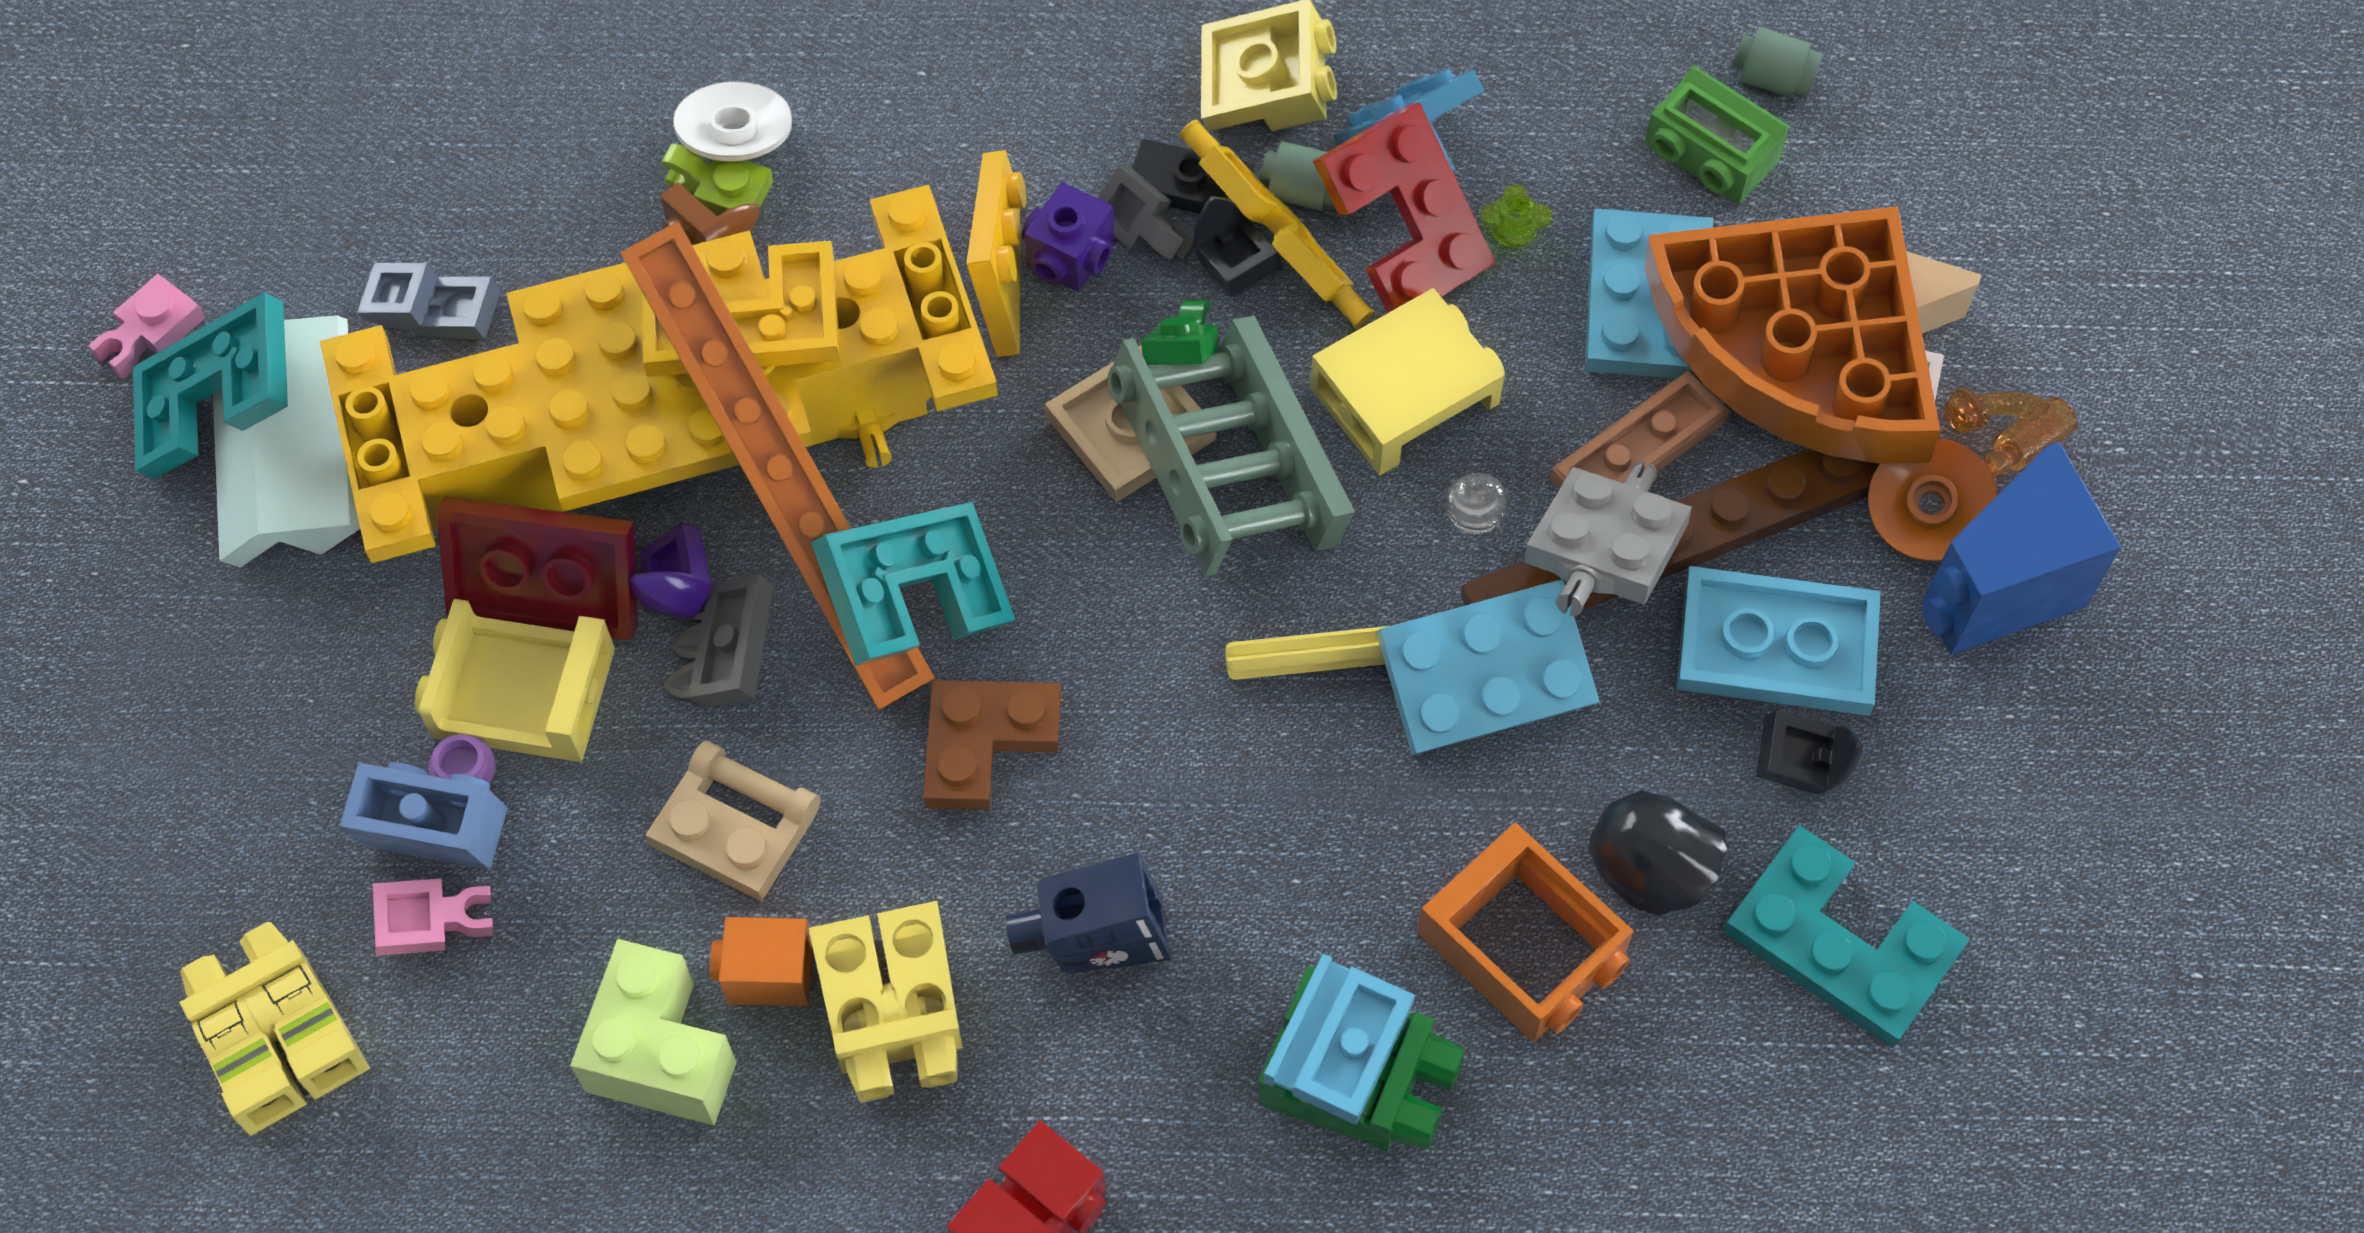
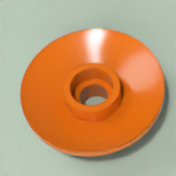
[1868,438,1997,562]

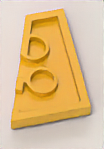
[966,150,1027,357]

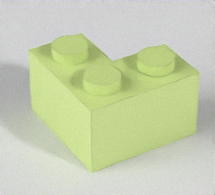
[570,939,737,1126]

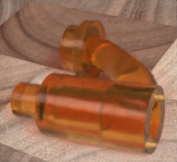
[1944,387,2079,477]

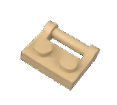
[645,740,820,902]

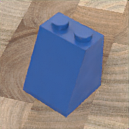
[1922,442,2121,655]

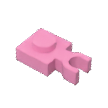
[88,274,206,380]
[373,878,493,956]

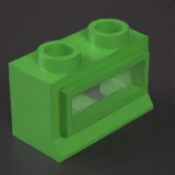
[1644,65,1790,205]

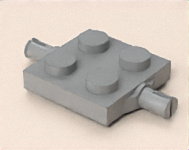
[1524,461,1692,616]

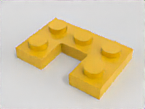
[642,241,840,377]

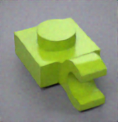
[661,144,773,216]

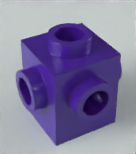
[1022,181,1115,292]

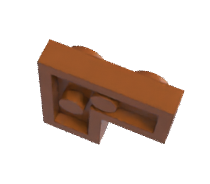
[923,680,1062,810]

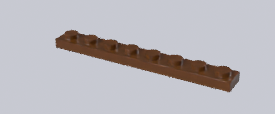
[1461,448,1880,610]

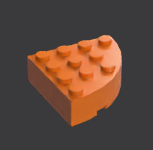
[1645,206,1940,464]

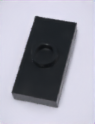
[1132,138,1255,214]

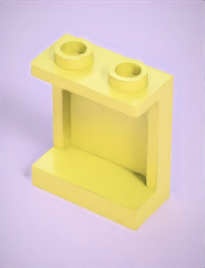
[1310,288,1505,476]
[415,599,615,762]

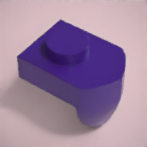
[630,522,711,620]

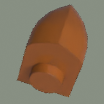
[660,182,761,245]

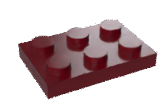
[436,496,638,641]

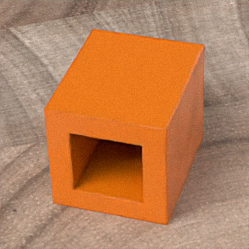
[710,917,814,1006]

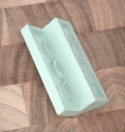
[213,315,360,568]

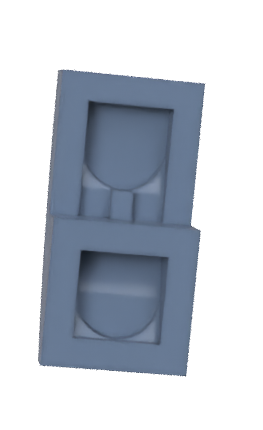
[357,263,501,340]

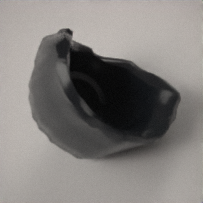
[1588,790,1728,916]

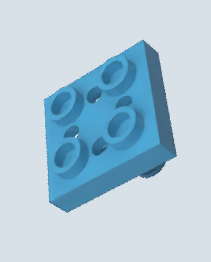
[1333,68,1484,171]

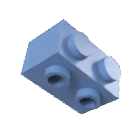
[340,762,508,870]

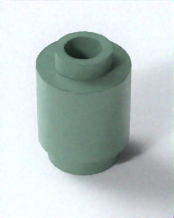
[1732,26,1824,99]
[1260,141,1336,212]

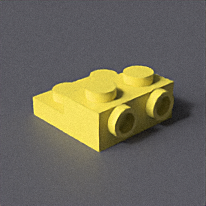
[1201,0,1337,131]

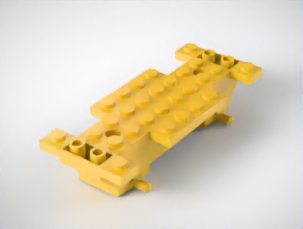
[320,185,998,564]

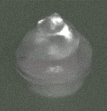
[1445,472,1508,535]

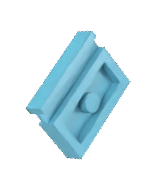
[1264,954,1415,1125]

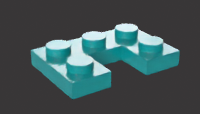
[133,292,288,480]
[811,502,1016,666]
[1723,825,1970,1049]

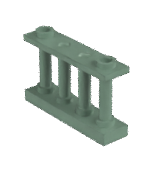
[1108,315,1355,577]

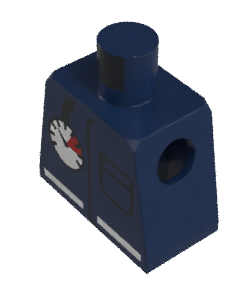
[1006,853,1171,973]

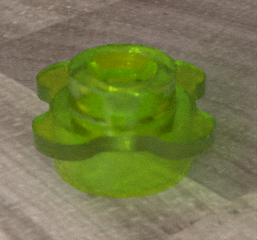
[1480,185,1552,247]

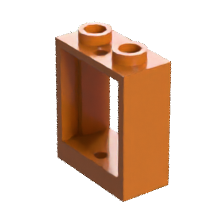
[1417,822,1634,1043]

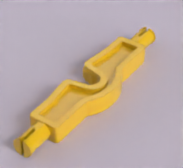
[1179,119,1375,329]

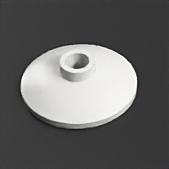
[674,82,792,161]

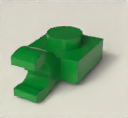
[1141,300,1219,365]

